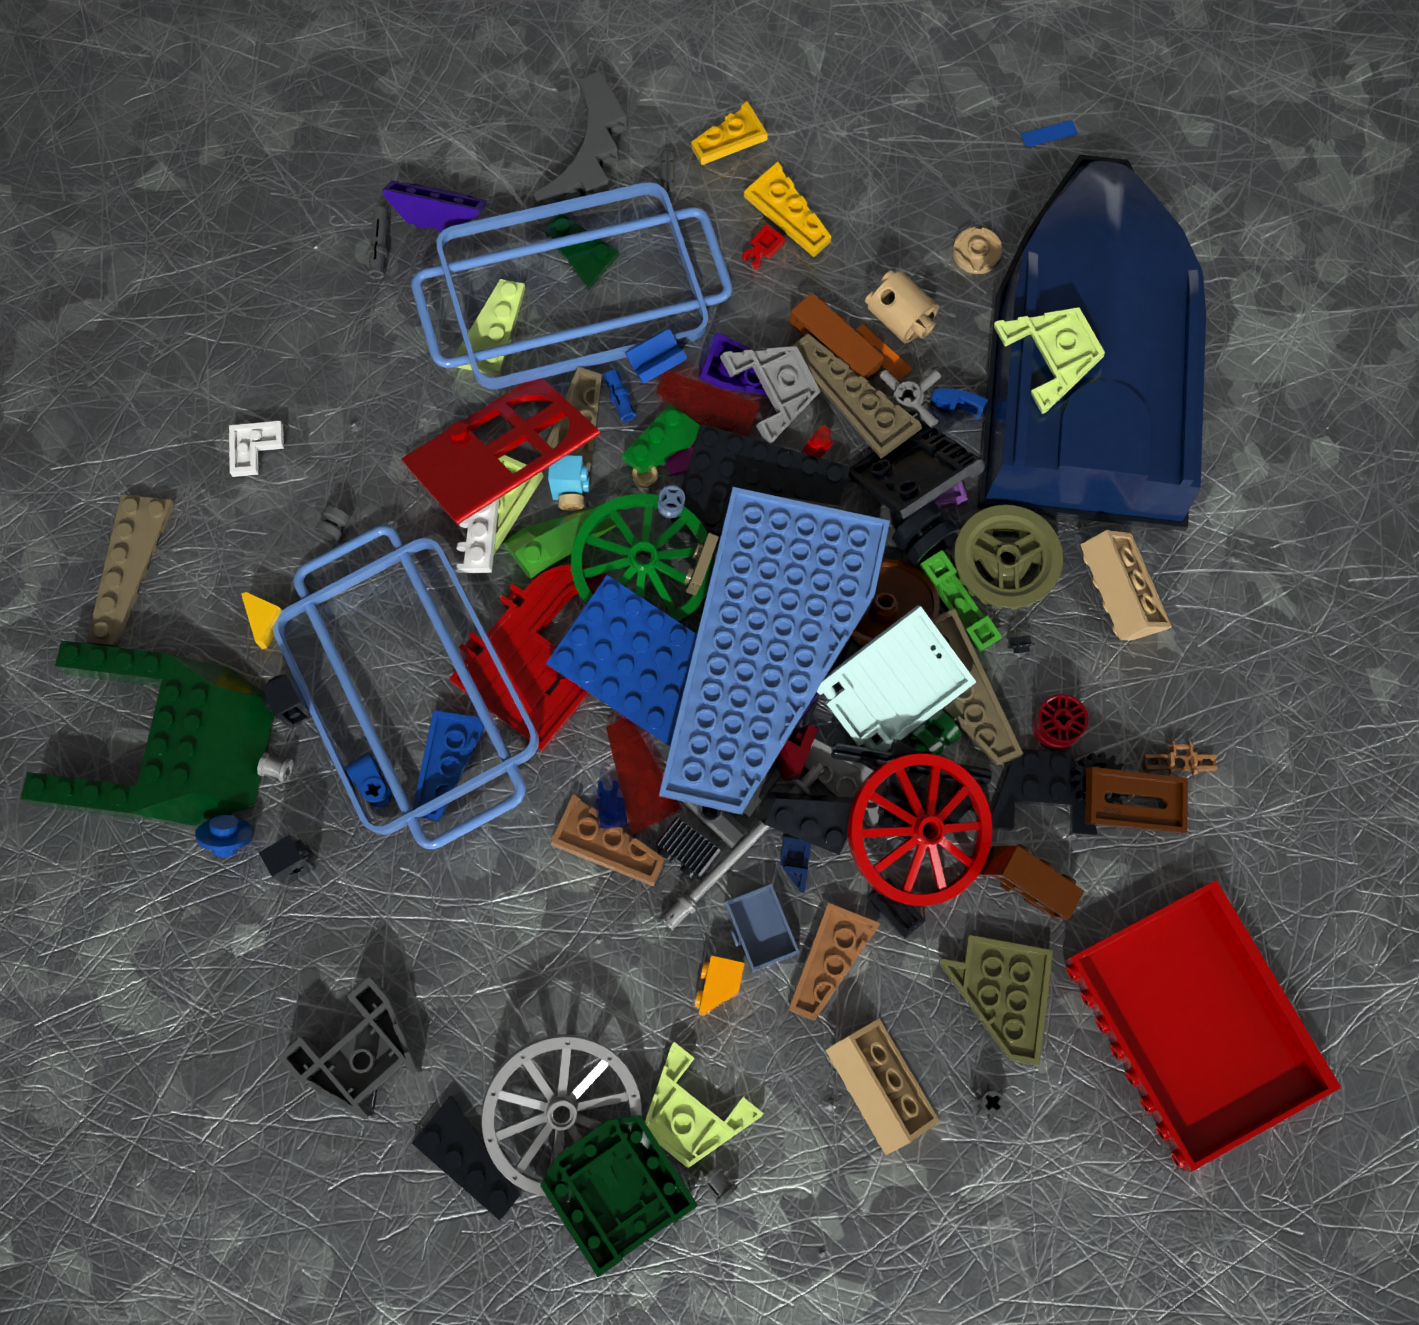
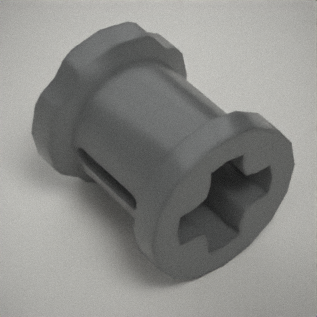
[699,1164,738,1205]

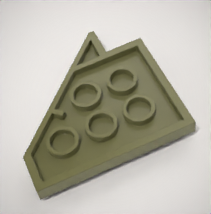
[939,935,1053,1066]

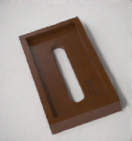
[1085,767,1188,834]

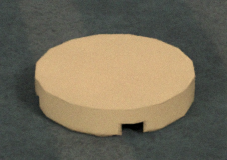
[952,227,1002,274]

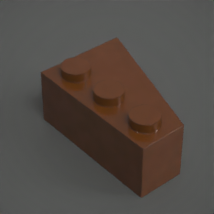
[979,844,1084,920]

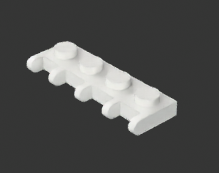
[454,499,499,573]

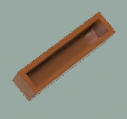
[789,293,885,381]

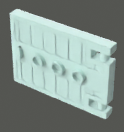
[817,605,976,751]

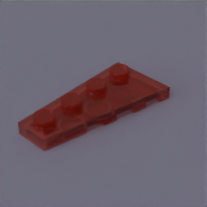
[606,717,681,836]

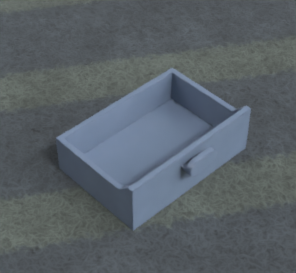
[724,884,800,973]

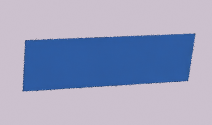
[1021,120,1078,148]

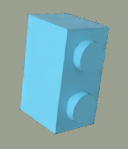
[548,455,590,500]

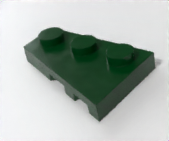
[545,214,619,291]

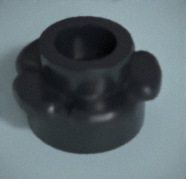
[1008,635,1034,654]

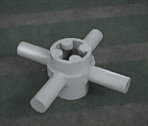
[880,370,941,427]

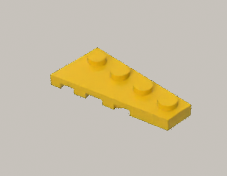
[744,162,832,257]

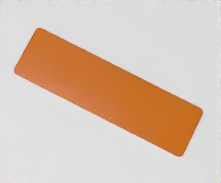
[856,324,912,381]

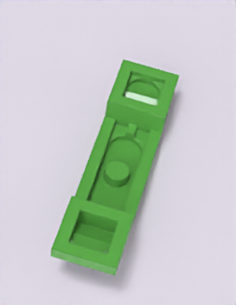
[920,550,1003,652]

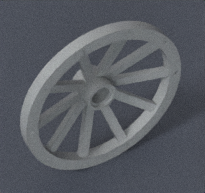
[481,1034,642,1197]

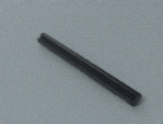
[831,743,992,785]

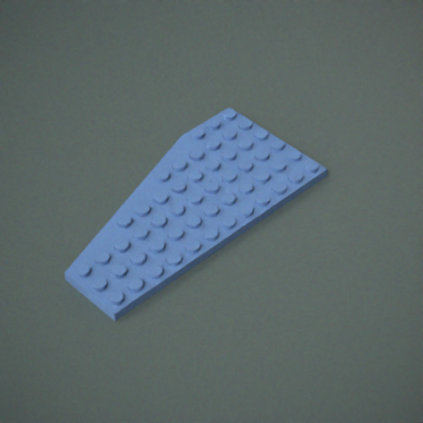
[659,487,890,815]

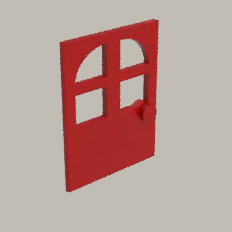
[401,378,600,525]

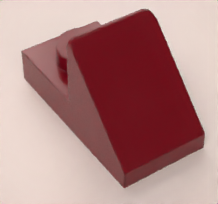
[775,724,818,782]

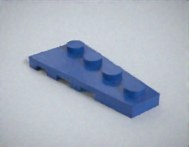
[412,710,485,822]

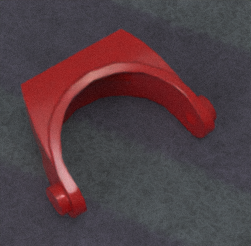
[801,424,834,458]

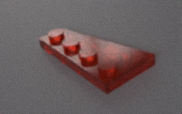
[656,371,760,437]

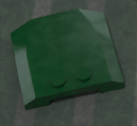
[540,1115,698,1277]

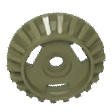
[953,505,1063,610]

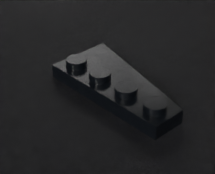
[412,1096,520,1221]

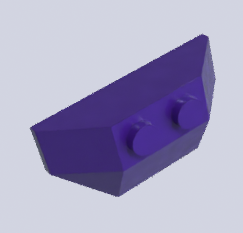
[383,180,486,232]

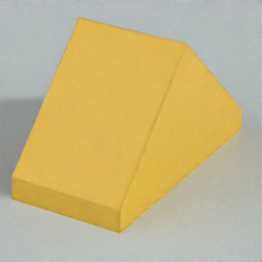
[241,592,282,650]

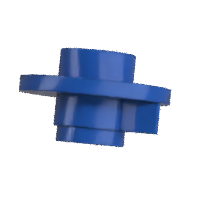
[195,815,253,857]

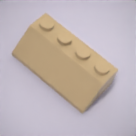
[1080,530,1172,640]
[825,1018,940,1155]

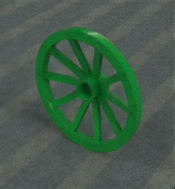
[571,493,715,623]

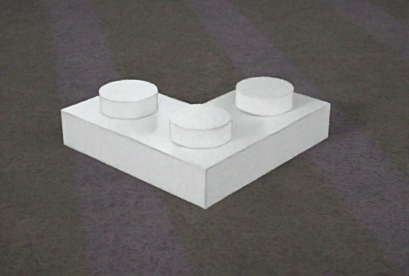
[229,421,284,477]

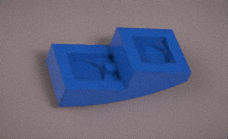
[930,388,988,419]

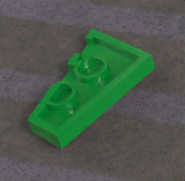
[622,404,701,474]

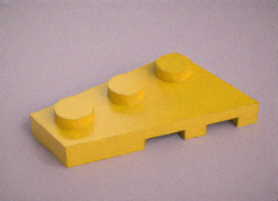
[691,101,768,165]

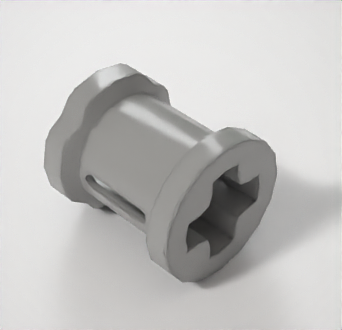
[257,752,294,783]

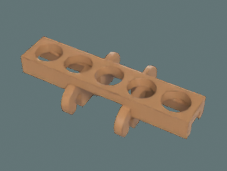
[1143,740,1217,775]

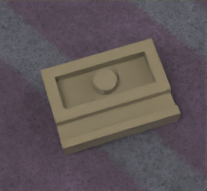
[684,533,719,596]

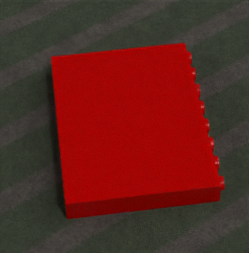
[1065,880,1341,1172]

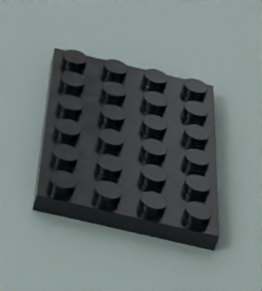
[671,424,851,537]

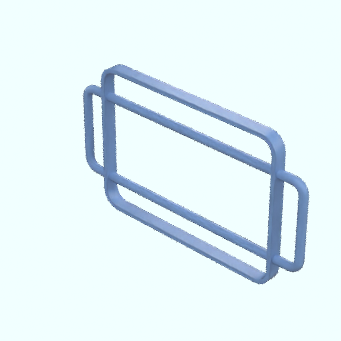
[411,182,733,389]
[273,525,539,850]

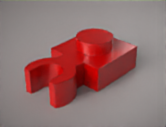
[742,223,786,270]

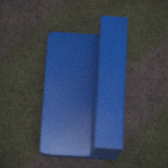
[625,328,688,384]

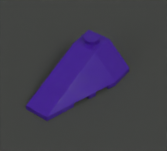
[699,332,767,395]

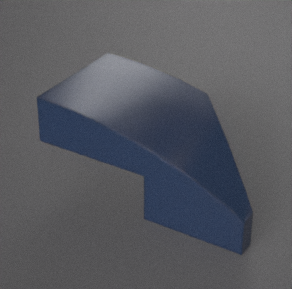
[780,836,811,893]

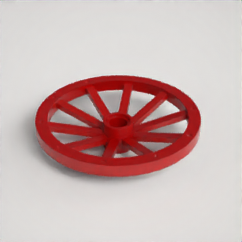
[848,754,992,906]

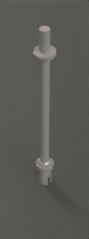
[660,763,825,931]

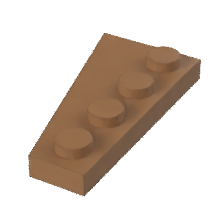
[551,794,665,887]
[788,903,881,1021]

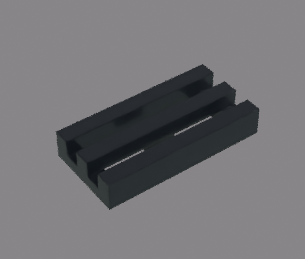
[867,878,926,940]

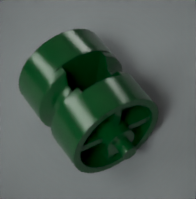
[909,710,961,755]

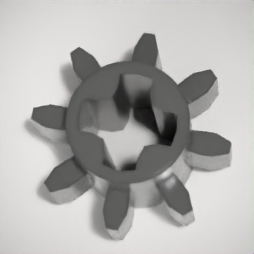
[971,1084,1010,1122]

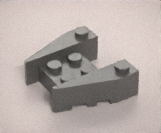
[277,976,421,1120]

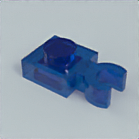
[595,781,627,828]

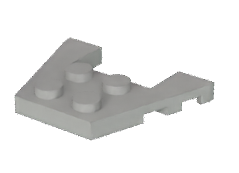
[720,346,821,444]

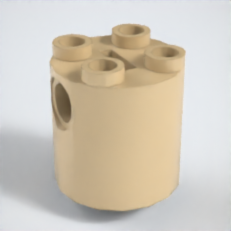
[865,270,939,344]

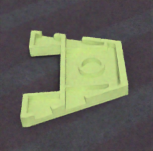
[994,308,1105,414]
[645,1042,764,1168]

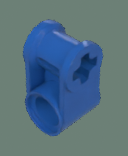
[345,752,391,808]

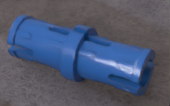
[604,370,636,422]

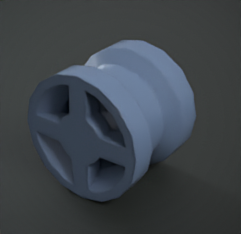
[657,485,685,518]

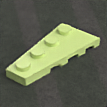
[454,279,525,376]
[494,455,544,554]

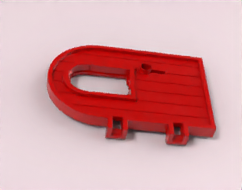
[449,564,612,752]

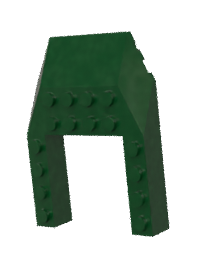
[20,640,275,827]

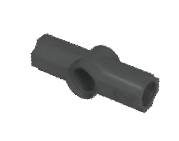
[681,801,748,850]

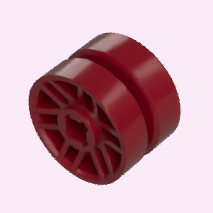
[1032,694,1089,750]

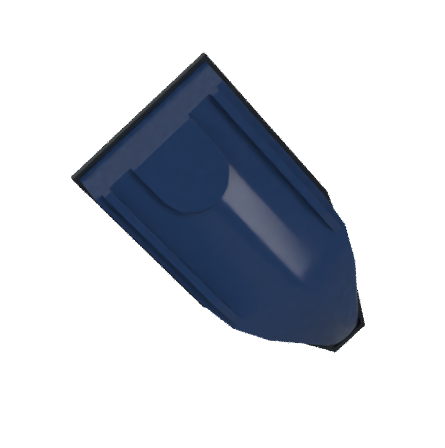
[977,154,1206,531]

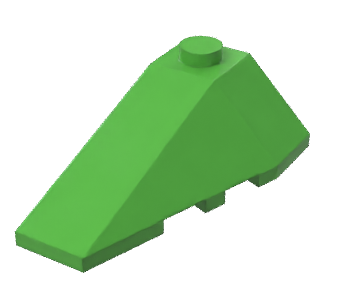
[502,504,616,582]

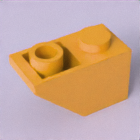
[694,956,745,1016]

